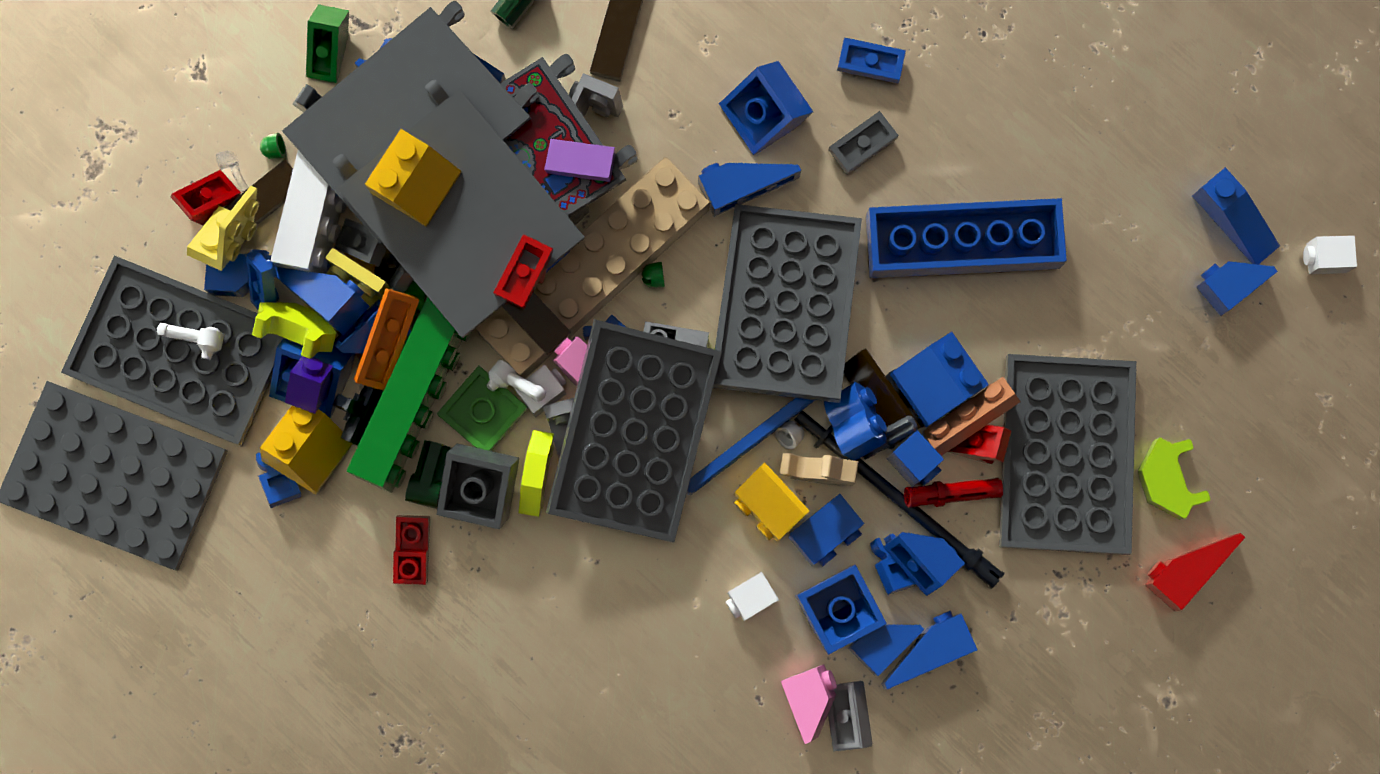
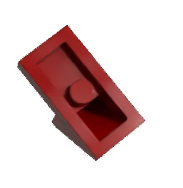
[170,169,241,226]
[493,234,553,309]
[948,425,1011,464]

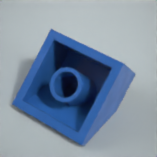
[719,61,813,155]
[890,332,989,427]
[795,565,887,655]

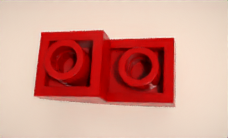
[393,515,430,585]

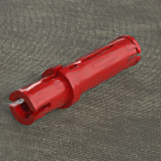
[904,477,1003,508]

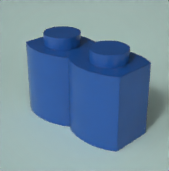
[824,382,887,461]

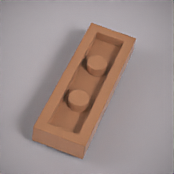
[923,377,1021,456]

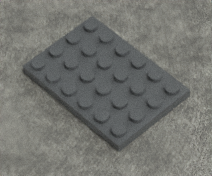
[713,204,862,403]
[61,255,283,446]
[546,319,722,542]
[999,354,1137,555]
[0,381,228,571]

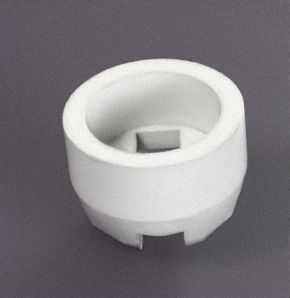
[775,421,804,449]

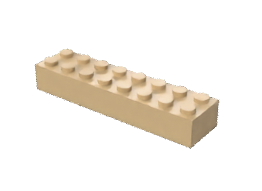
[476,157,710,379]

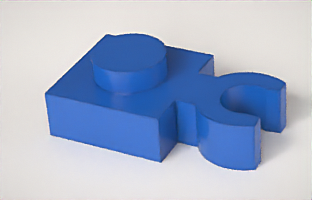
[256,452,301,508]
[870,534,916,595]

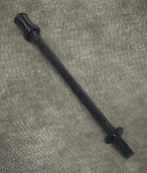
[794,410,1005,589]

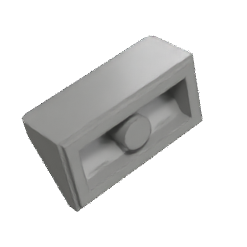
[828,681,872,751]

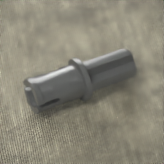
[862,416,918,460]

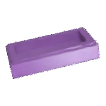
[544,139,616,182]

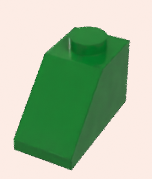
[306,4,349,83]

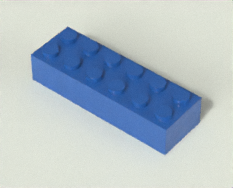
[866,198,1067,278]

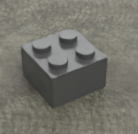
[436,443,519,530]

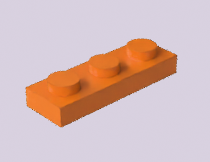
[354,288,419,391]

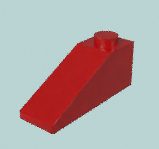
[1145,533,1245,611]

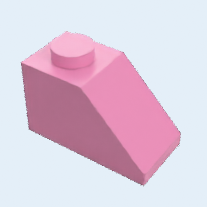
[552,337,587,387]
[781,664,837,744]

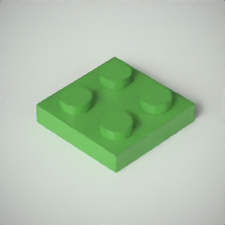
[437,365,528,451]

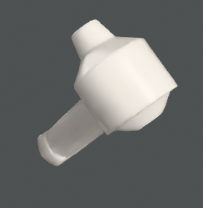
[157,323,225,360]
[486,360,546,402]

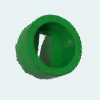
[260,133,286,160]
[641,262,665,288]

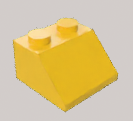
[365,129,461,227]
[260,406,353,495]
[734,462,810,542]

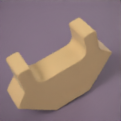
[780,453,859,486]

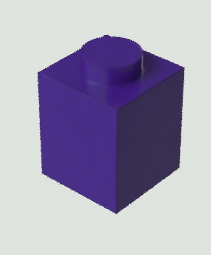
[285,356,333,414]

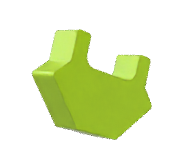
[1137,438,1210,520]

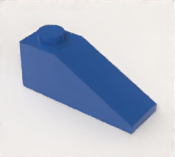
[698,163,801,217]
[1192,167,1280,265]
[275,267,370,335]
[881,610,978,689]

